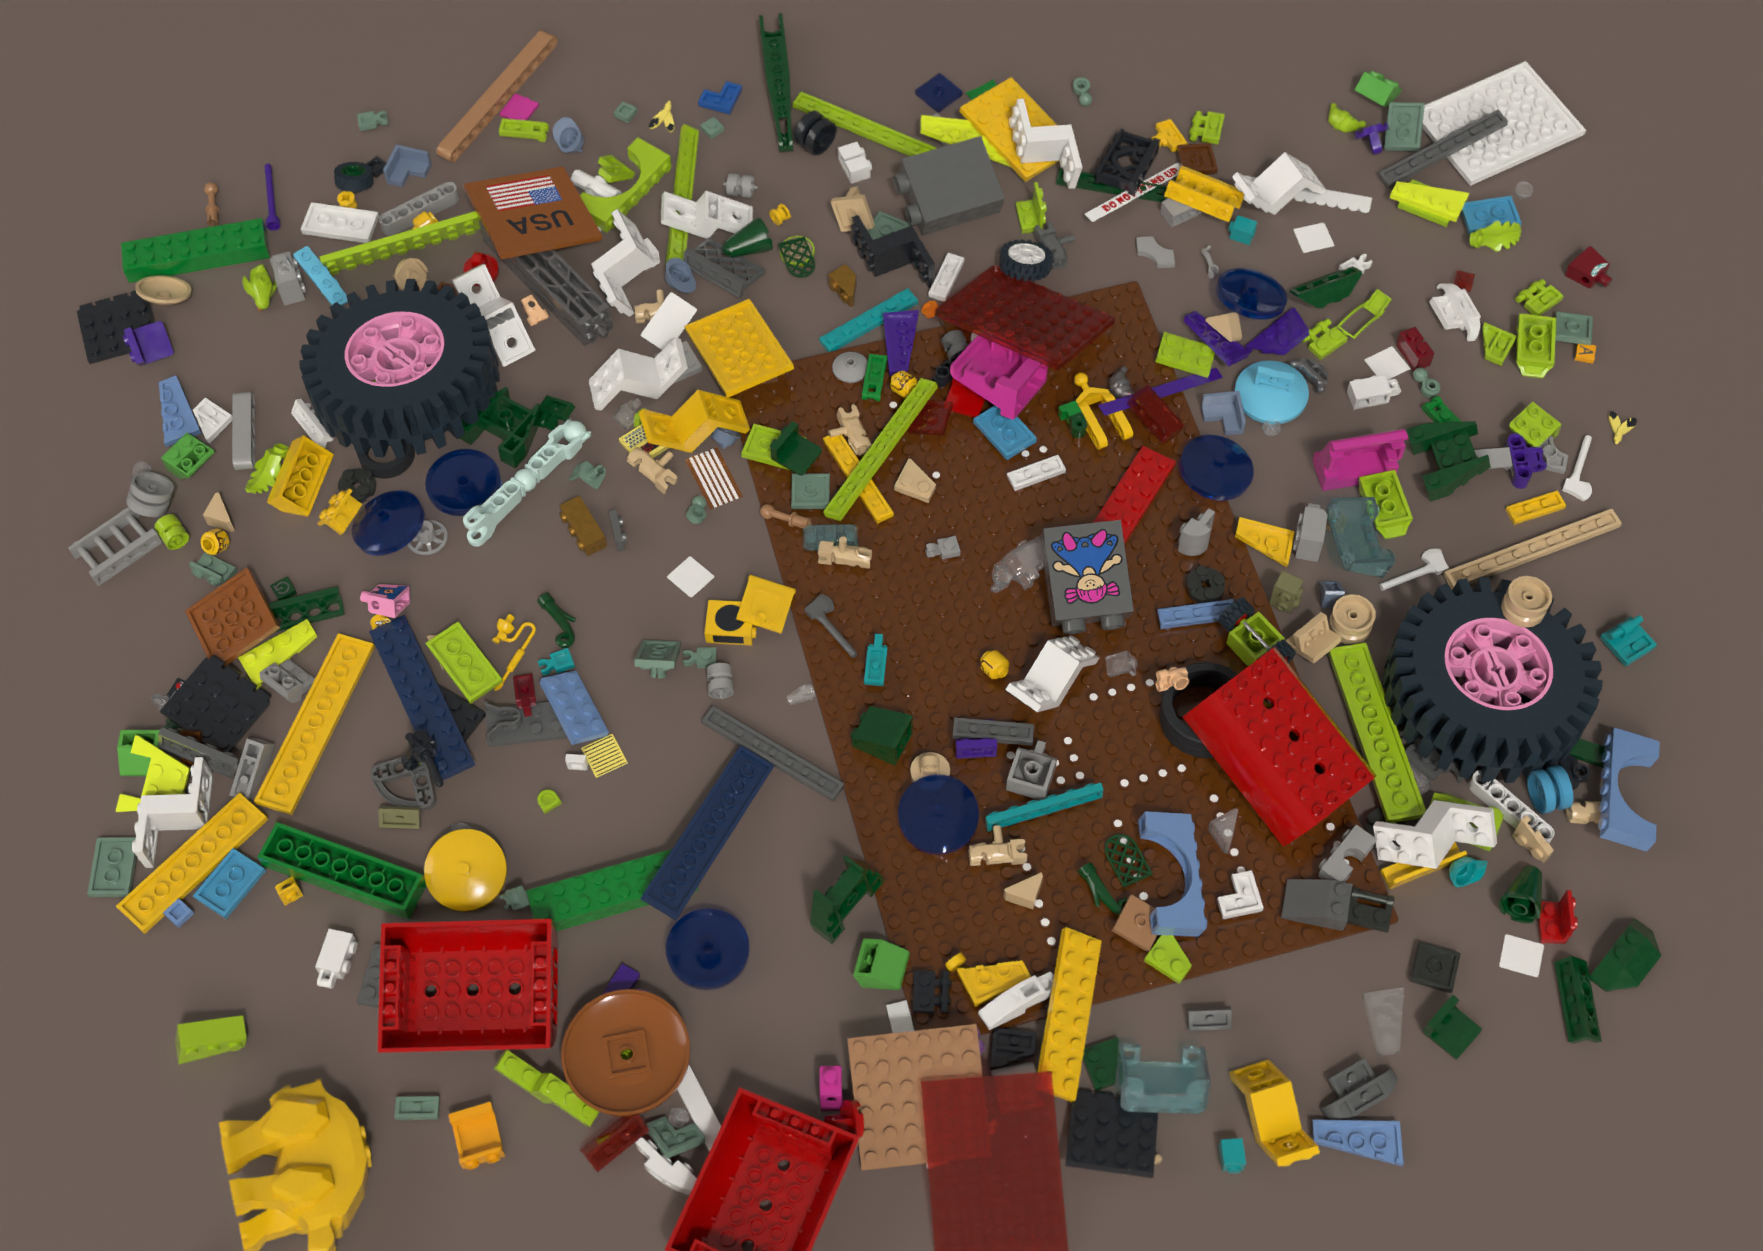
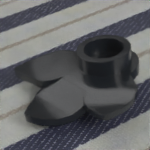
[1559,755,1590,790]

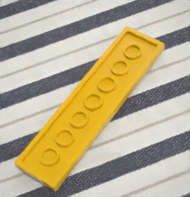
[116,793,268,934]
[1035,927,1102,1102]

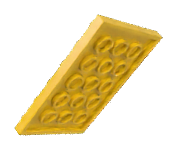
[959,77,1078,182]
[684,299,794,398]

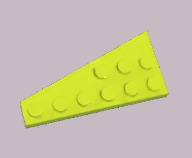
[920,115,1011,167]

